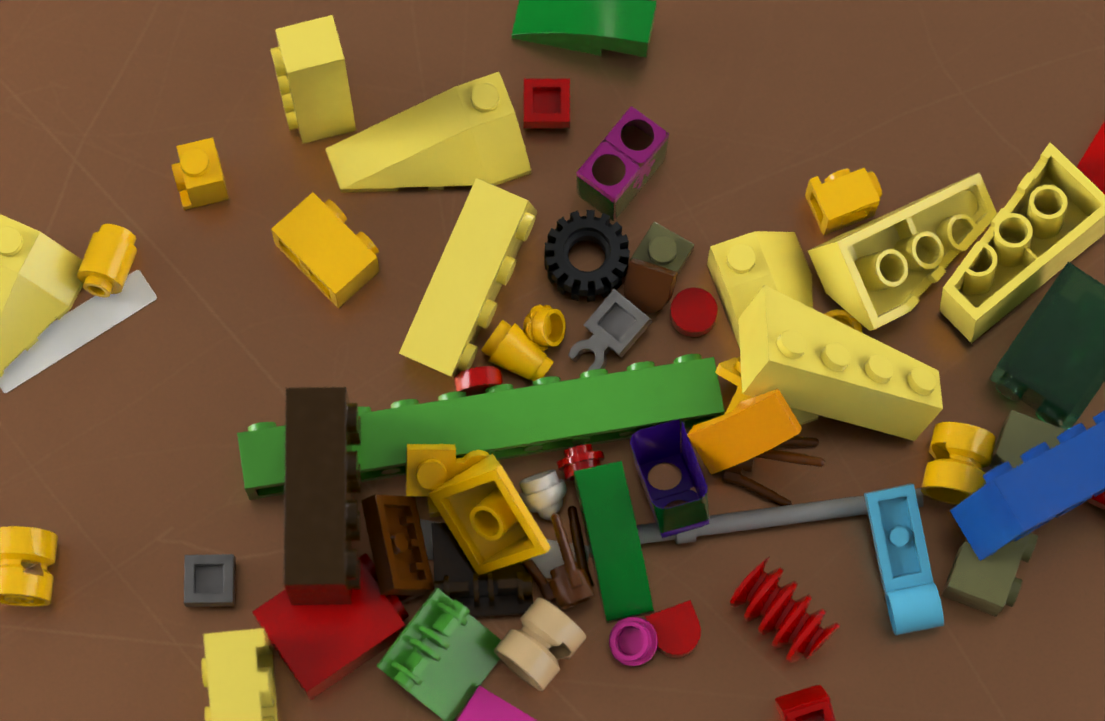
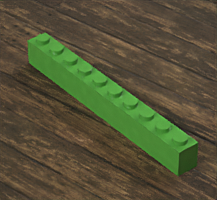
[237,354,725,500]

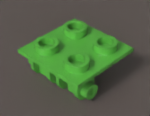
[376,587,501,721]

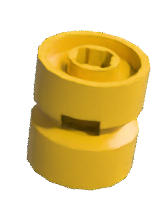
[921,422,996,505]
[0,526,58,607]

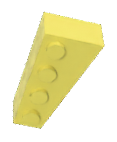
[270,15,356,144]
[939,142,1105,343]
[399,178,538,378]
[739,285,943,441]
[201,628,278,721]

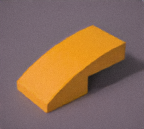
[687,389,802,475]

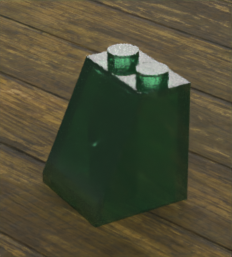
[989,262,1105,430]

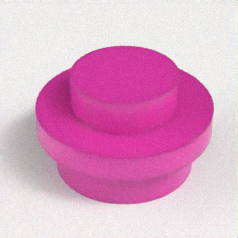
[609,617,658,666]

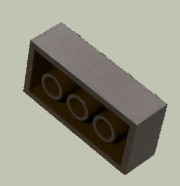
[284,387,361,605]

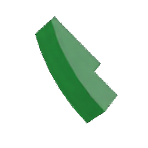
[511,0,657,57]
[573,461,654,623]

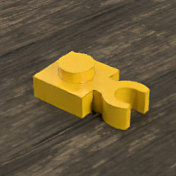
[406,444,489,496]

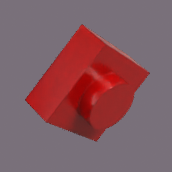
[524,78,570,129]

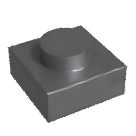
[184,554,236,607]

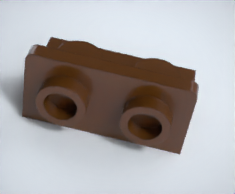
[361,494,434,603]

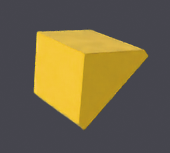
[429,453,551,576]

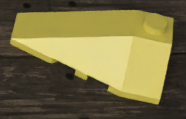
[325,72,531,193]
[808,172,997,331]
[0,214,83,377]
[707,231,819,425]

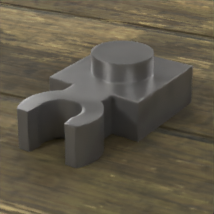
[568,289,652,371]

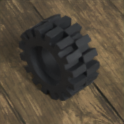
[544,210,630,302]

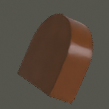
[623,258,678,314]

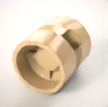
[494,597,586,691]

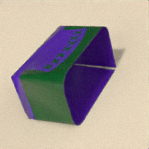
[630,419,709,538]

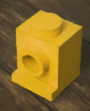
[171,137,229,210]
[805,167,882,235]

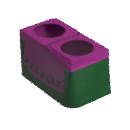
[576,106,669,221]

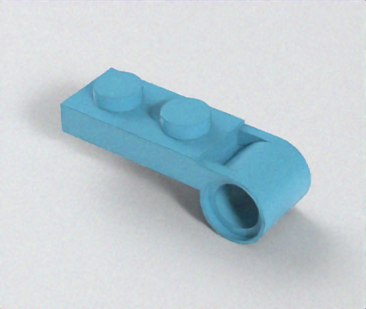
[864,483,944,636]

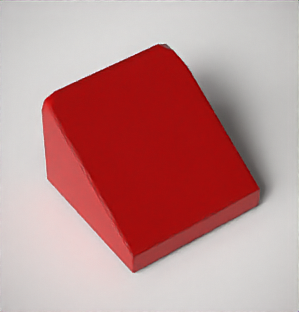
[775,685,836,721]

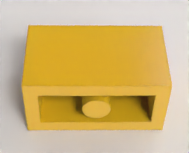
[271,192,380,309]

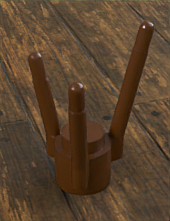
[722,436,825,506]
[521,505,595,610]

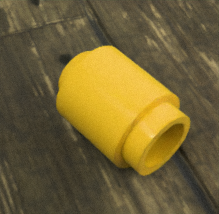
[77,224,137,298]

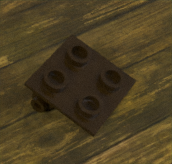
[431,523,533,617]

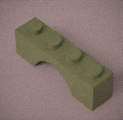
[941,410,1066,617]

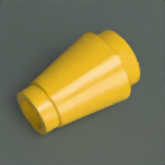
[481,319,554,381]

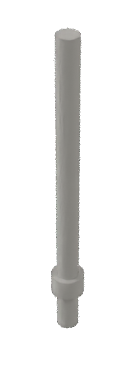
[637,488,924,544]

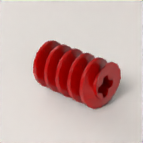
[730,557,841,663]

